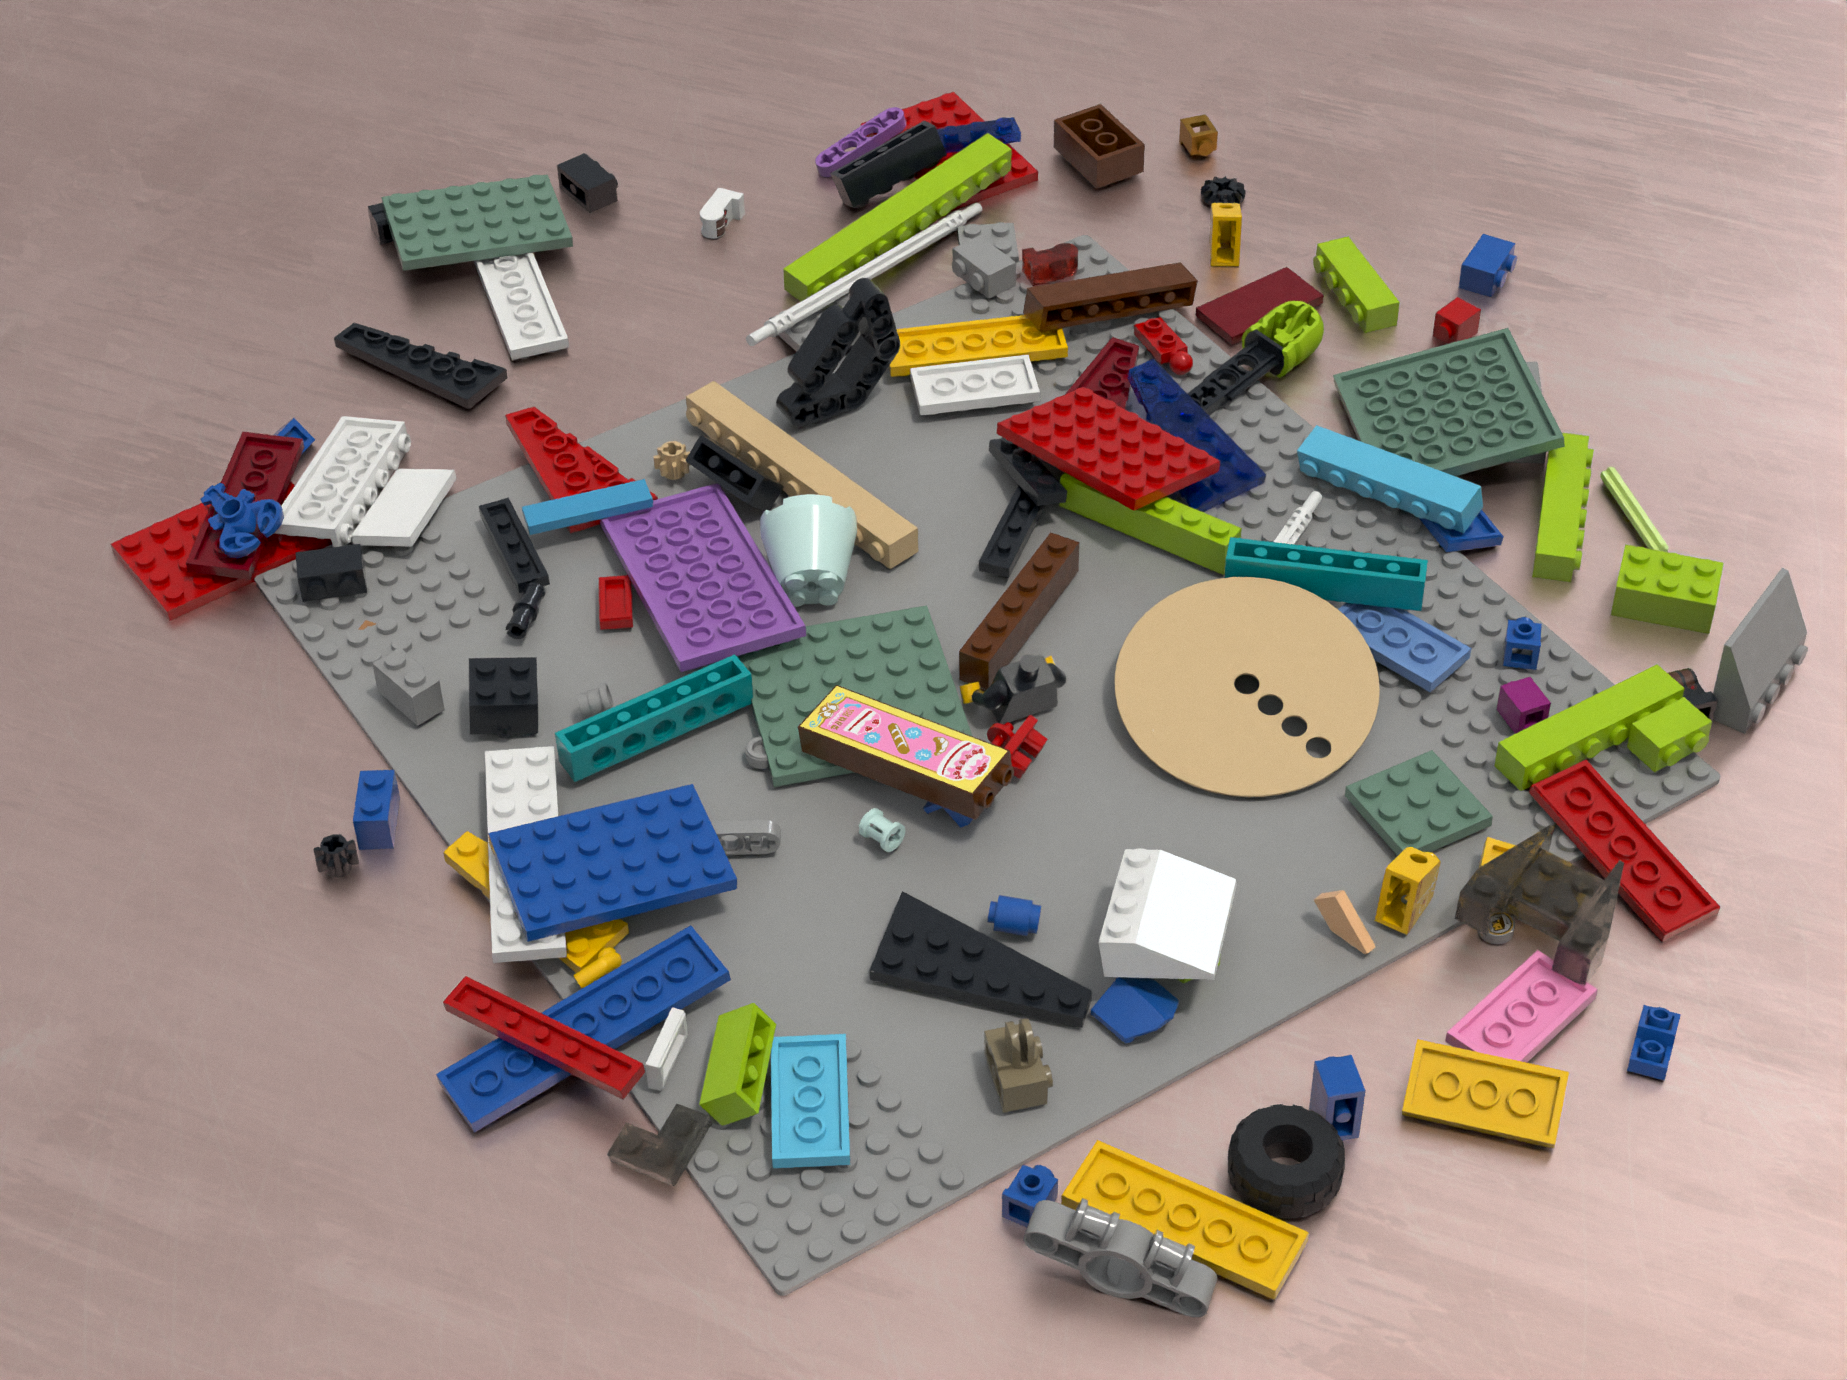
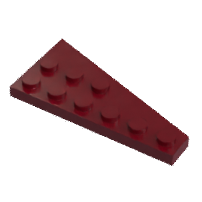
[1066,337,1139,410]

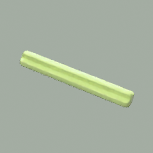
[1600,467,1668,552]

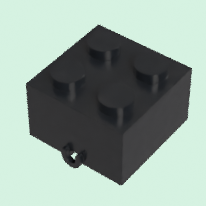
[469,657,538,739]

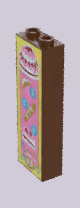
[798,685,1014,820]

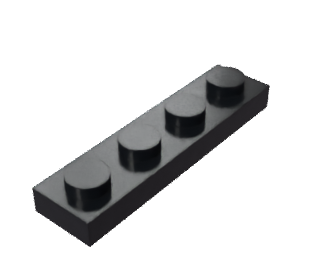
[989,437,1067,506]
[979,485,1046,578]
[479,497,550,593]

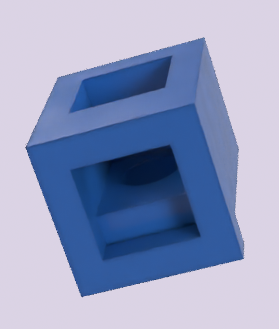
[1503,617,1542,670]
[1002,1165,1058,1228]

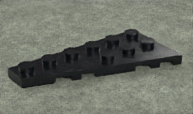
[869,891,1092,1028]

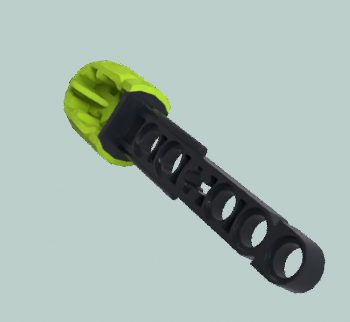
[1149,301,1324,438]

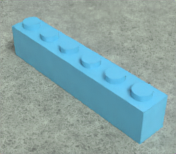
[1297,425,1483,533]

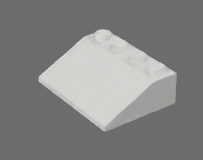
[1098,848,1237,980]

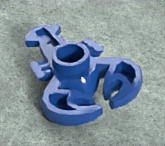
[200,483,284,558]

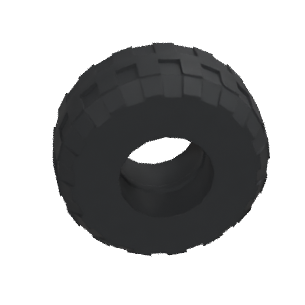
[1228,1104,1345,1219]

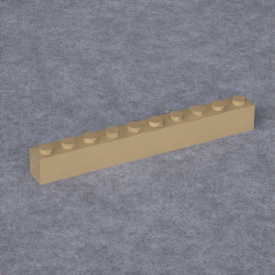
[686,381,918,569]

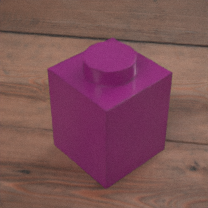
[1496,677,1551,734]

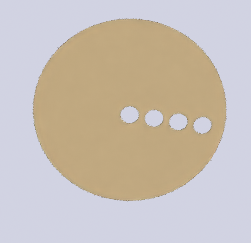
[1115,577,1380,797]

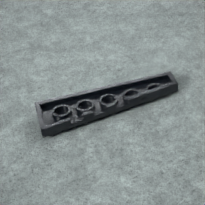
[334,323,508,409]

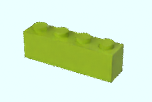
[1313,236,1400,333]

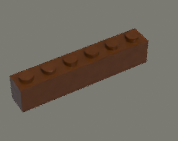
[1023,262,1198,332]
[959,532,1079,690]

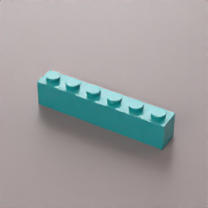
[1225,537,1428,611]

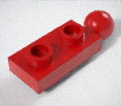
[1134,317,1193,375]

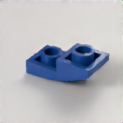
[1627,1005,1681,1081]

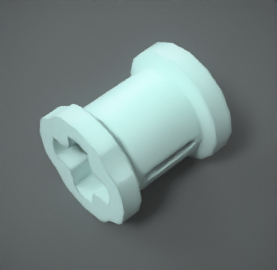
[859,808,906,852]

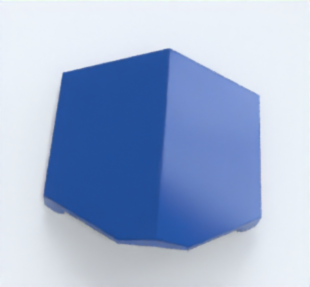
[1091,977,1179,1044]

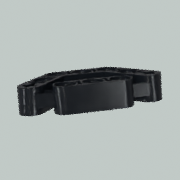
[776,278,901,427]

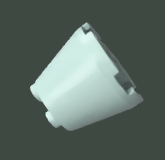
[760,494,857,607]

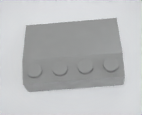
[1713,568,1808,734]

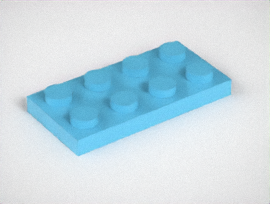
[771,1034,850,1168]

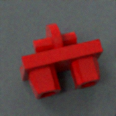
[987,715,1048,779]

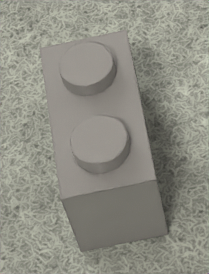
[952,235,1016,299]
[372,647,445,726]

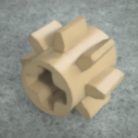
[653,441,690,480]

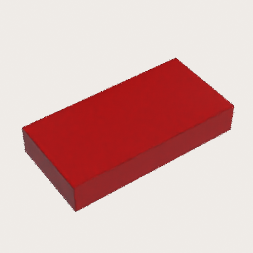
[599,575,633,630]

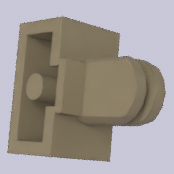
[984,1018,1053,1113]

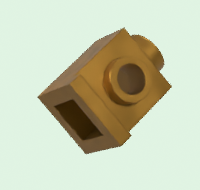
[1179,114,1218,156]

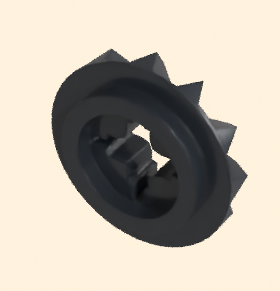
[1201,176,1246,205]

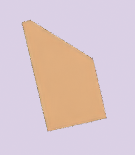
[1314,890,1376,954]

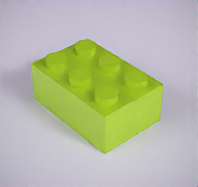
[1611,544,1724,634]

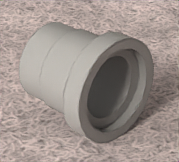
[577,683,614,719]

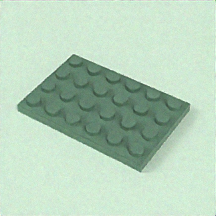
[381,175,573,271]

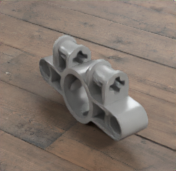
[1024,1198,1217,1317]

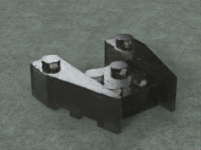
[1455,825,1624,987]

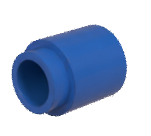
[987,895,1041,936]

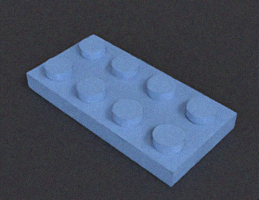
[1338,602,1472,692]

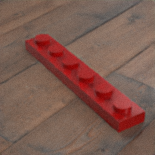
[443,976,645,1100]

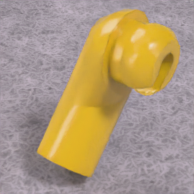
[573,947,622,988]

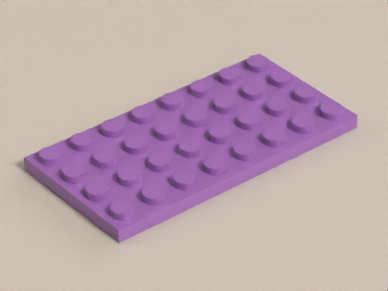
[600,483,806,672]

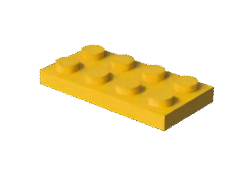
[1402,1039,1569,1149]

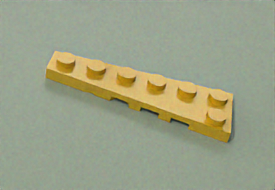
[443,831,629,973]

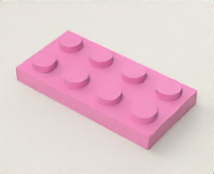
[1445,950,1598,1063]

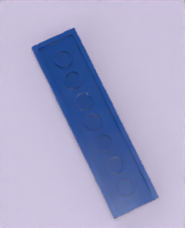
[436,925,731,1132]

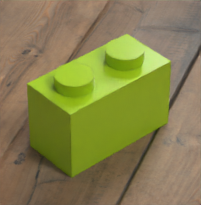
[1627,697,1712,772]

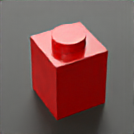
[1433,297,1481,344]

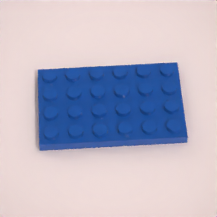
[488,784,737,942]

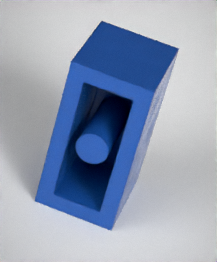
[1459,234,1517,297]
[353,770,400,850]
[1309,1055,1366,1141]

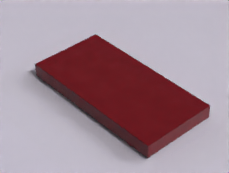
[1195,267,1324,345]

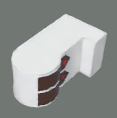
[700,187,745,239]

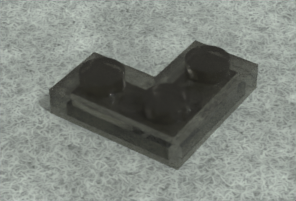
[607,1103,712,1187]

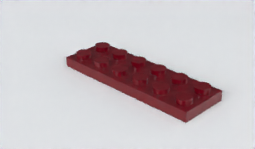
[186,431,304,580]

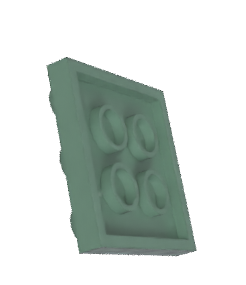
[1345,750,1493,856]

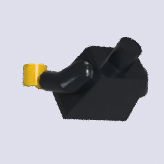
[959,655,1066,724]

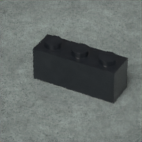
[685,434,784,511]

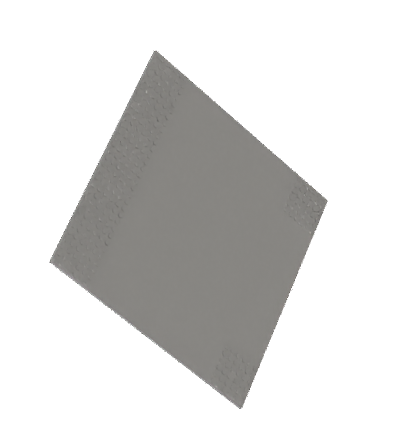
[255,235,1720,1296]

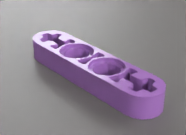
[815,107,906,177]

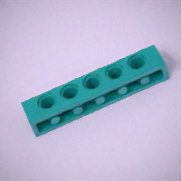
[555,654,753,782]

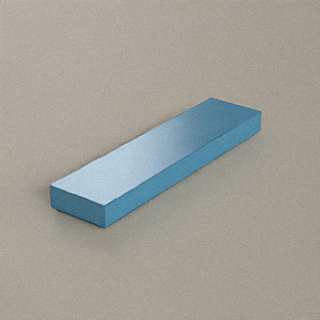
[522,479,653,535]

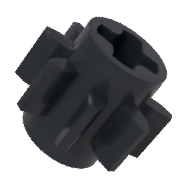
[313,834,359,878]

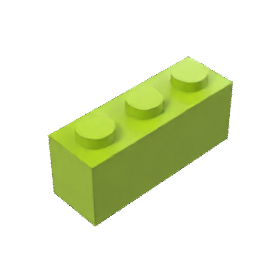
[699,1003,776,1126]

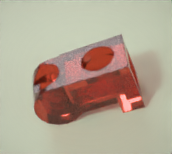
[1022,243,1078,287]

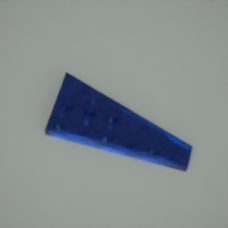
[1128,359,1266,512]

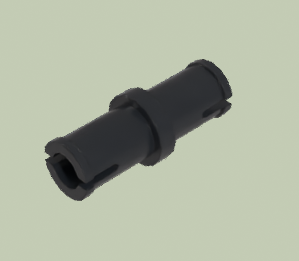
[506,582,546,639]

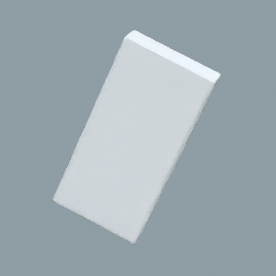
[645,1008,688,1091]

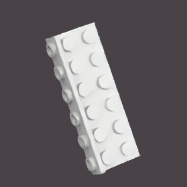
[275,416,411,547]

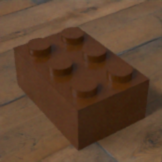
[1053,104,1145,189]

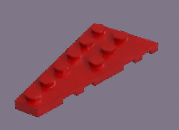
[505,406,658,534]

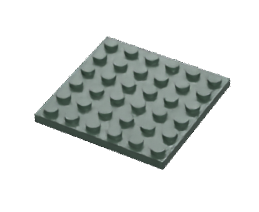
[1333,328,1565,476]
[738,605,972,787]

